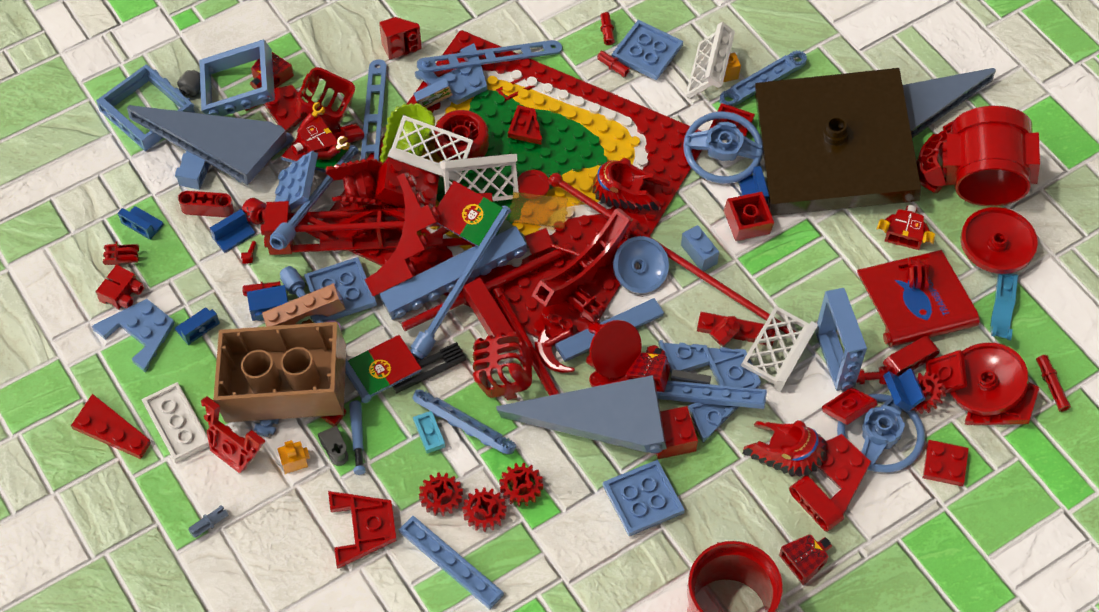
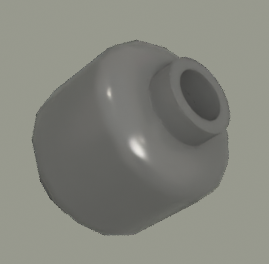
[177,70,201,97]

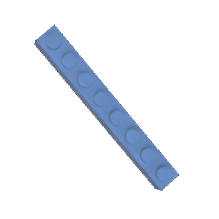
[380,226,527,320]

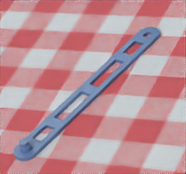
[417,40,562,72]
[360,59,387,161]

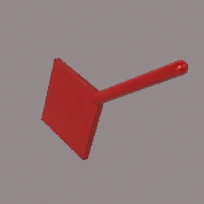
[524,228,581,256]

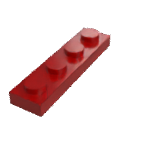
[697,312,775,346]

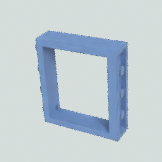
[199,39,275,116]
[96,64,195,151]
[815,288,867,391]

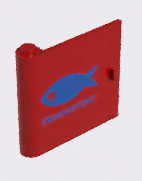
[857,250,980,347]

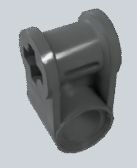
[318,426,348,466]

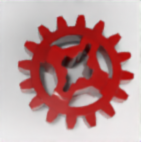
[911,371,946,414]
[499,463,543,507]
[419,472,463,517]
[462,487,507,532]

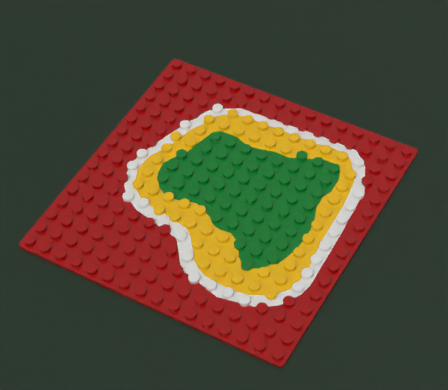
[320,30,702,346]

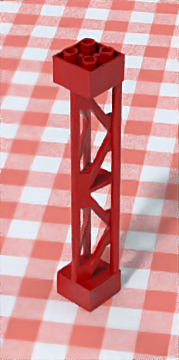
[261,193,493,255]

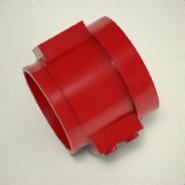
[942,106,1040,206]
[687,541,783,612]

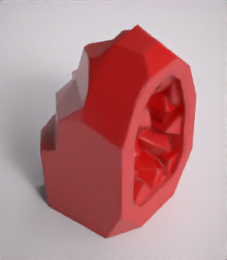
[709,316,740,347]

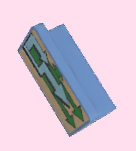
[413,78,453,108]

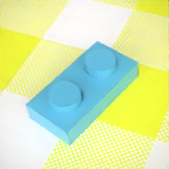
[413,411,446,454]

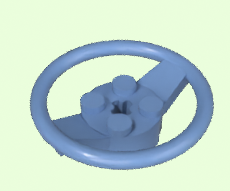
[683,112,763,184]
[837,394,925,473]

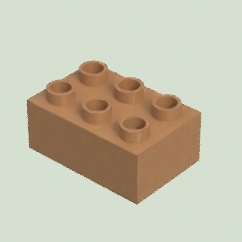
[213,322,346,423]

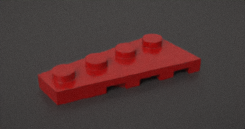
[71,394,151,459]

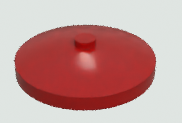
[960,207,1038,274]
[950,342,1029,416]

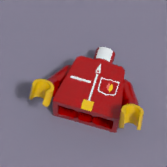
[292,102,350,160]
[876,205,936,250]

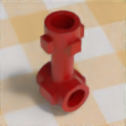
[856,366,893,384]

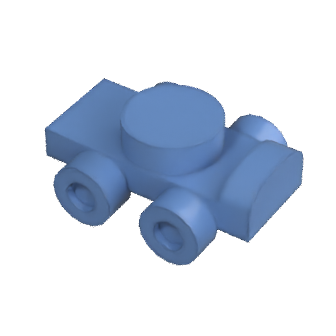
[254,419,280,437]

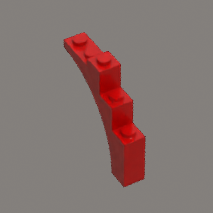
[364,173,440,297]
[532,208,633,307]

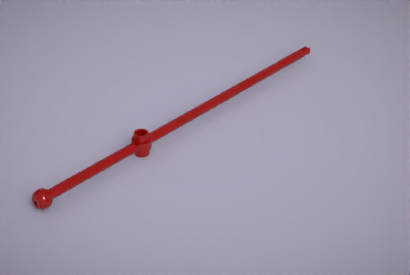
[549,173,796,334]

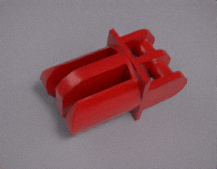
[331,123,364,144]
[103,241,139,266]
[907,257,929,289]
[567,287,606,322]

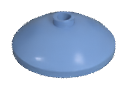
[613,236,669,293]

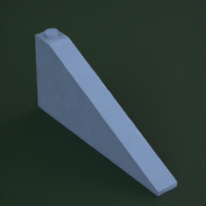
[903,68,996,138]
[127,105,287,185]
[496,375,667,453]

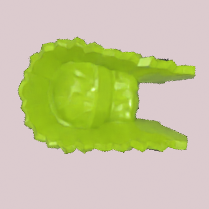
[380,103,435,163]

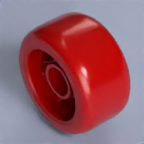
[434,110,489,160]

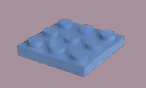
[611,20,683,80]
[274,151,318,211]
[304,257,377,322]
[603,460,685,536]

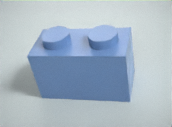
[175,151,211,190]
[681,225,719,271]

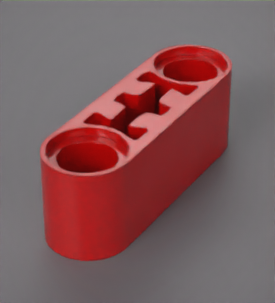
[178,191,234,217]
[883,336,940,377]
[789,475,844,532]

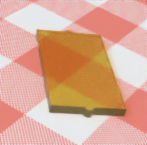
[509,192,568,228]

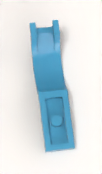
[990,273,1018,340]

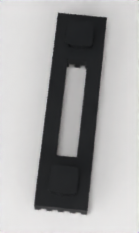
[392,342,466,394]

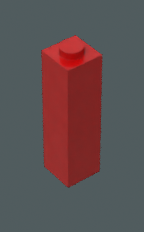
[462,277,513,337]

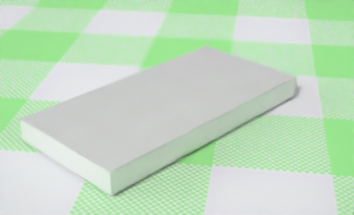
[141,382,209,464]

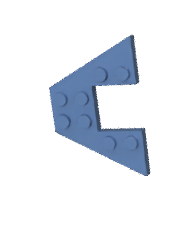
[658,340,761,442]

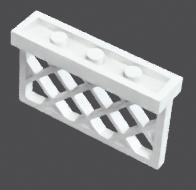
[686,22,735,98]
[388,115,473,181]
[440,154,519,201]
[741,306,818,392]

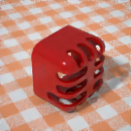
[294,67,355,131]
[473,331,532,400]

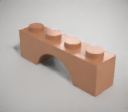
[262,283,346,327]

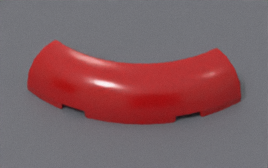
[919,120,954,186]

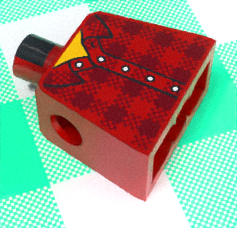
[250,52,294,89]
[626,348,670,392]
[779,535,832,586]

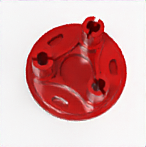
[586,320,642,378]

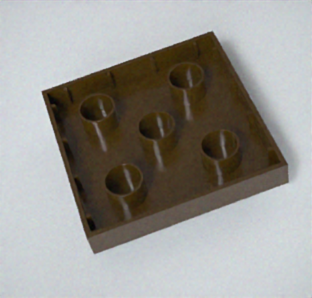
[755,68,921,216]

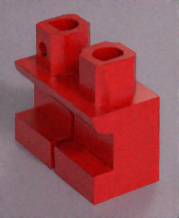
[95,264,144,310]

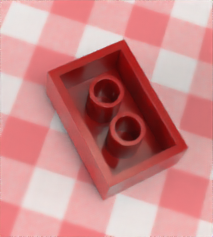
[375,157,439,208]

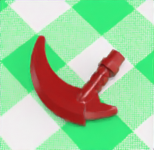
[535,329,575,373]

